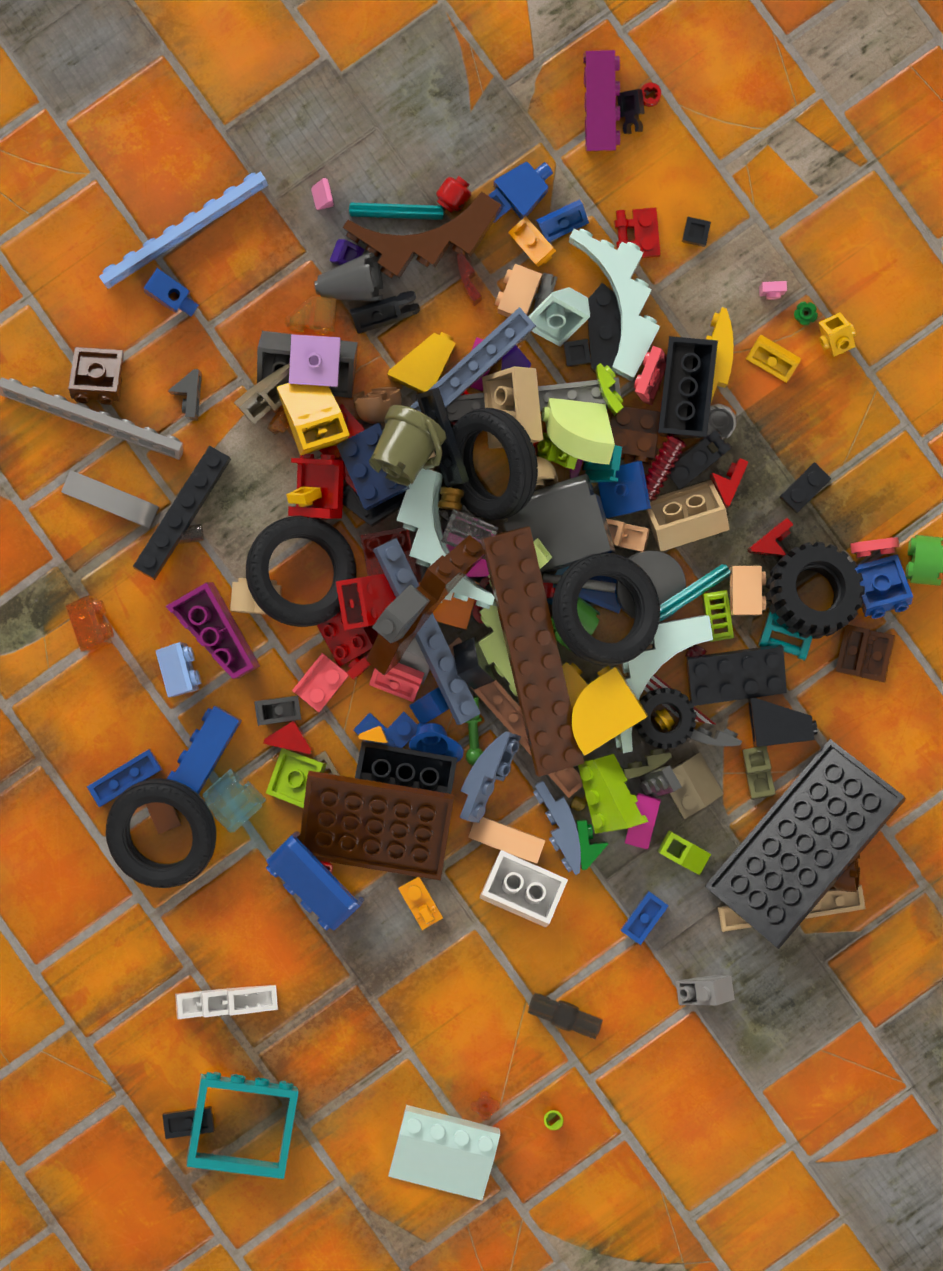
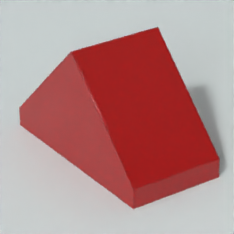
[263,721,313,755]

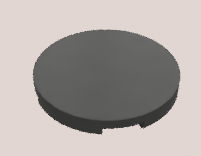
[616,551,686,622]

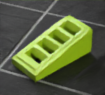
[702,590,734,642]

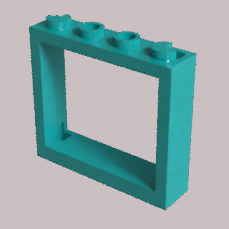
[186,1072,299,1179]

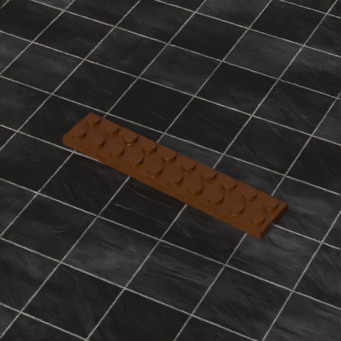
[481,526,584,777]

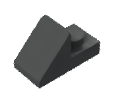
[168,369,202,421]
[254,696,301,726]

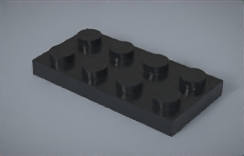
[686,645,787,706]

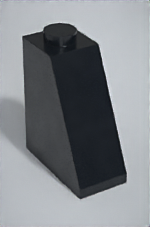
[748,698,818,747]

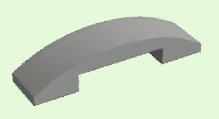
[61,470,159,529]

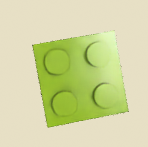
[266,748,327,808]

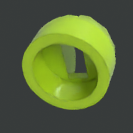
[544,1110,564,1130]

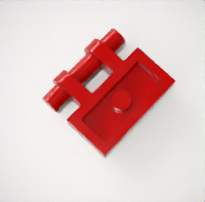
[614,207,661,258]

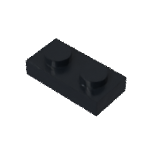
[779,462,831,513]
[162,1106,215,1139]

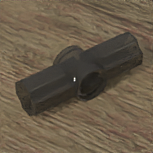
[527,992,603,1039]

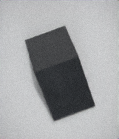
[453,637,496,690]

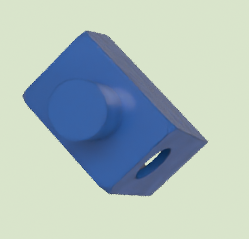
[493,162,553,220]
[144,268,199,317]

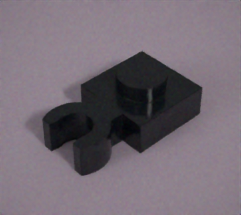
[617,89,645,134]

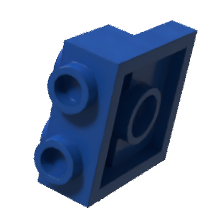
[855,554,913,619]

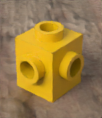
[819,313,856,357]

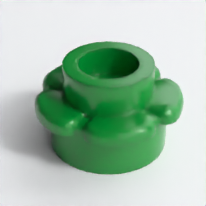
[794,302,818,325]

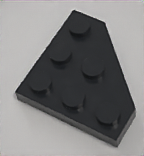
[588,282,642,376]

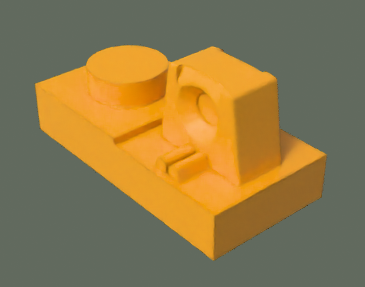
[508,216,556,267]
[398,877,443,930]

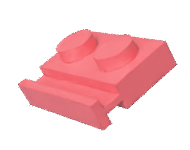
[292,653,349,713]
[369,663,425,702]

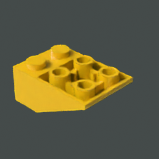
[276,383,350,456]

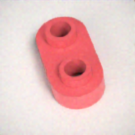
[850,537,899,558]

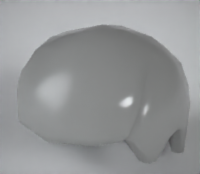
[707,404,736,439]

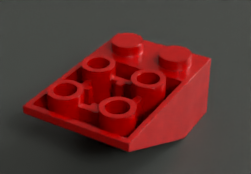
[336,574,396,631]

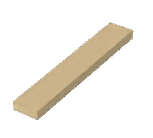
[718,884,866,932]

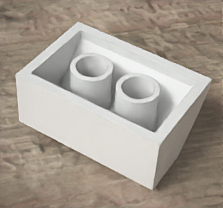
[479,850,568,928]

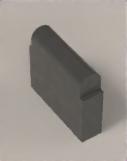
[504,474,615,575]

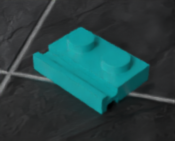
[583,445,622,482]

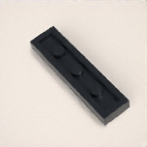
[416,387,469,488]

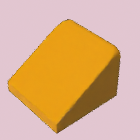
[358,726,388,743]

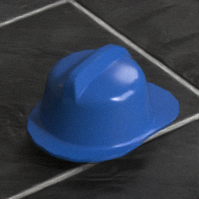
[409,722,463,762]

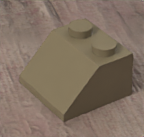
[668,752,724,819]

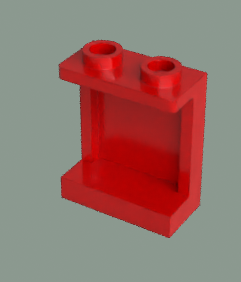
[288,454,344,519]

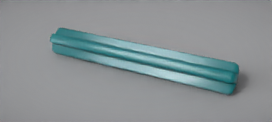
[349,202,444,220]
[659,564,731,622]

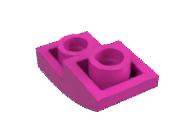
[625,793,661,850]

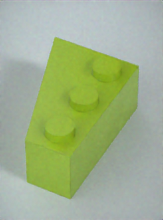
[578,754,649,834]

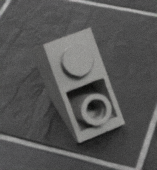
[675,975,735,1006]

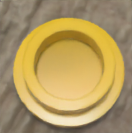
[654,708,675,731]

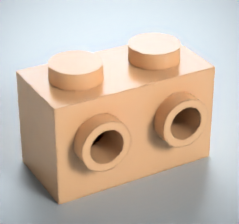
[495,264,542,317]
[730,566,766,616]

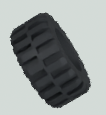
[766,542,865,639]

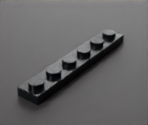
[133,446,231,580]

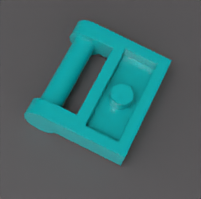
[758,605,812,661]

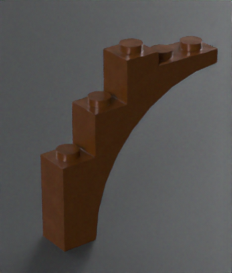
[343,191,503,279]
[366,535,485,676]

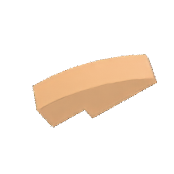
[468,817,545,864]

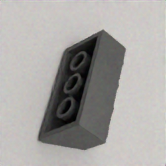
[257,331,358,398]

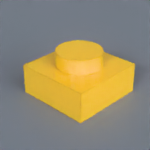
[286,486,322,507]

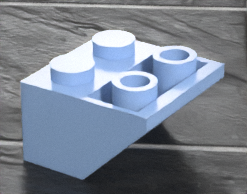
[155,642,201,697]

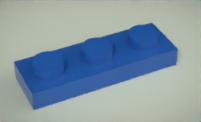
[87,749,163,807]

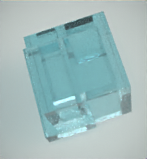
[202,769,266,833]

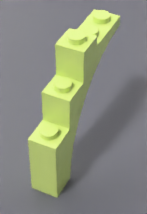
[478,538,552,697]

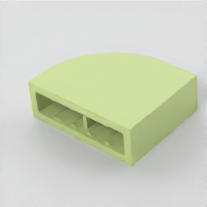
[541,398,615,465]

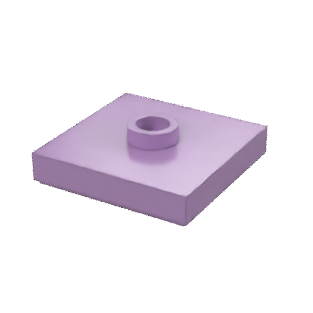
[289,334,341,387]

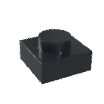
[682,217,711,247]
[563,339,591,367]

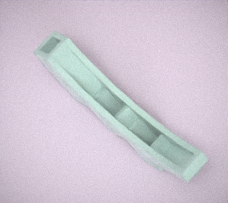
[569,229,660,381]
[397,468,496,609]
[614,615,713,753]

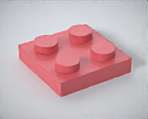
[634,346,667,406]

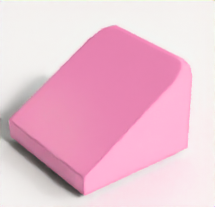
[311,178,334,210]

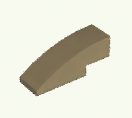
[234,363,290,424]

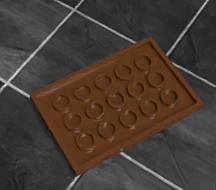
[300,771,455,881]

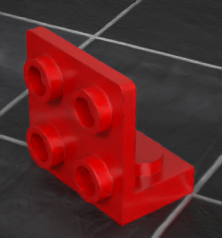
[317,611,379,667]

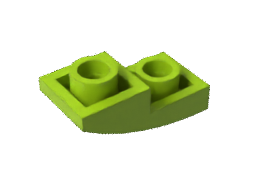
[596,363,624,416]
[537,433,578,470]

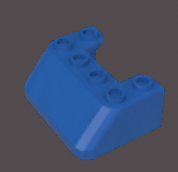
[266,831,364,931]

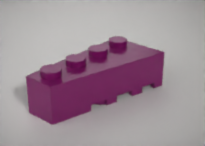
[583,50,620,151]
[165,582,260,679]

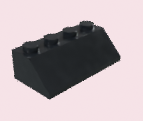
[658,336,718,439]
[355,741,457,794]

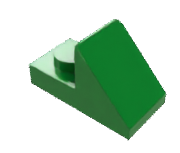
[576,819,609,870]

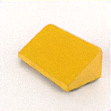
[746,335,801,383]

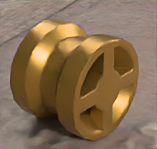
[438,487,464,511]

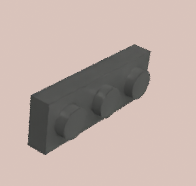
[639,765,682,797]

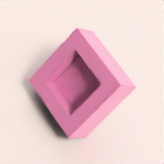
[759,281,787,300]

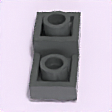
[688,727,742,746]

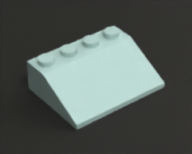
[388,1105,500,1200]

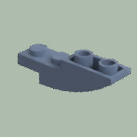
[460,732,521,823]
[533,780,581,875]

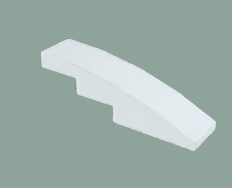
[175,985,278,1019]

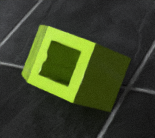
[657,830,711,875]

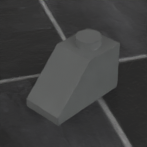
[372,585,430,643]

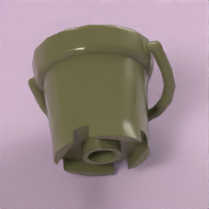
[369,405,446,486]

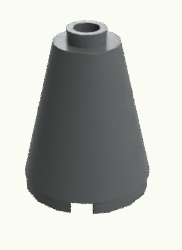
[314,252,383,301]

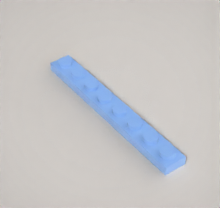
[99,171,268,289]

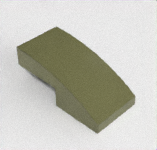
[742,746,776,800]

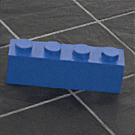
[167,706,242,794]

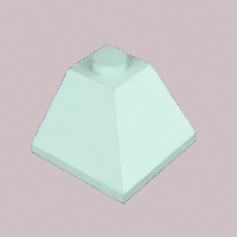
[528,287,590,347]

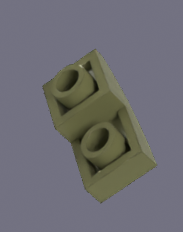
[623,748,672,779]

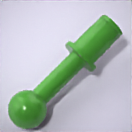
[465,696,483,766]

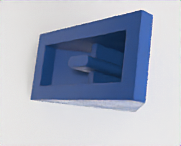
[409,687,449,724]

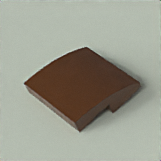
[836,625,895,683]

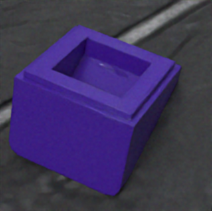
[330,239,365,266]

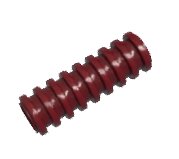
[645,435,686,501]

